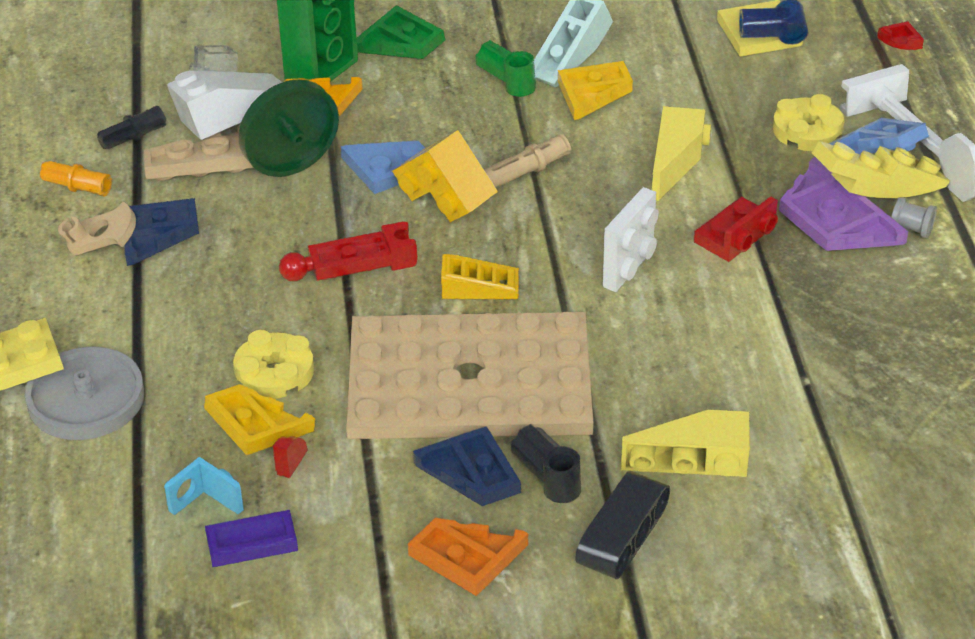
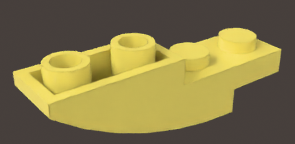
[812,141,950,198]

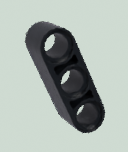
[575,471,670,580]

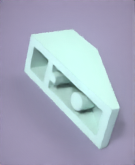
[534,0,613,87]

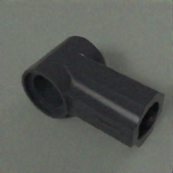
[511,424,581,503]

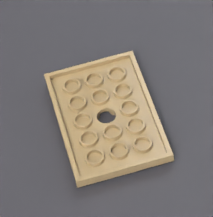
[346,312,593,439]

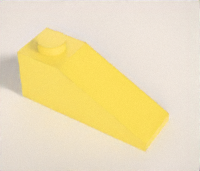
[652,106,711,201]

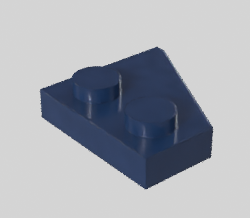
[124,198,199,266]
[413,426,521,506]

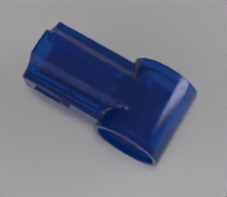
[739,0,808,45]

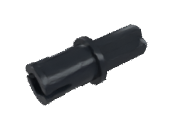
[97,105,166,149]

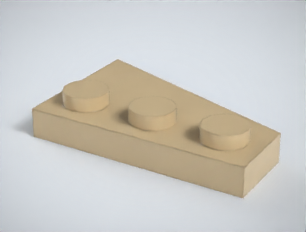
[144,124,254,181]

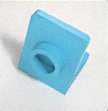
[164,457,244,515]

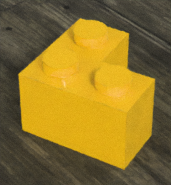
[392,130,498,222]

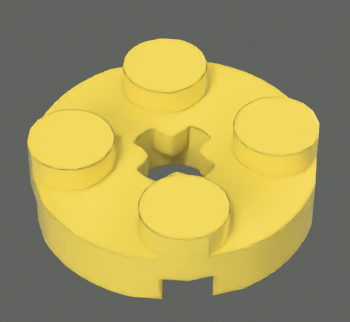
[773,94,844,151]
[233,330,314,399]

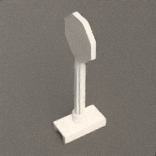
[840,64,975,202]

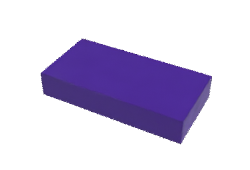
[205,510,298,567]

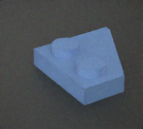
[829,118,929,154]
[341,141,425,194]

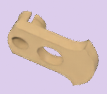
[58,201,136,256]

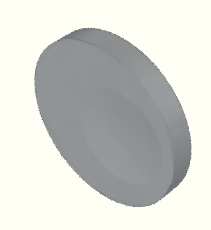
[25,347,144,440]

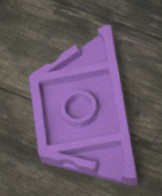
[779,157,908,251]

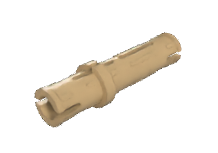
[484,134,571,188]

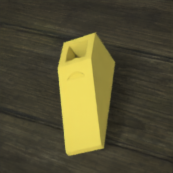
[621,410,750,477]

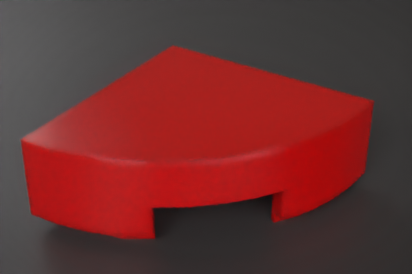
[877,21,924,50]
[273,436,308,478]

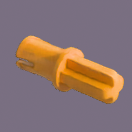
[40,161,112,197]

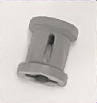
[891,197,937,239]

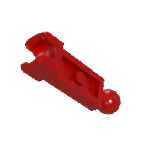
[279,221,418,282]

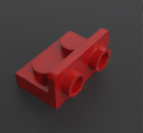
[694,196,778,262]

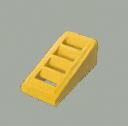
[441,254,519,299]

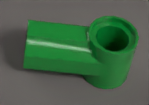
[475,40,536,97]

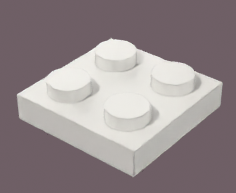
[603,187,659,292]

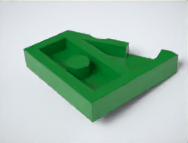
[357,5,446,59]

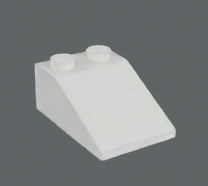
[167,70,282,140]

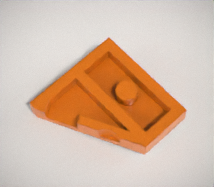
[408,518,528,596]

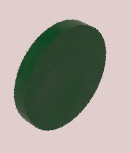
[239,79,339,177]

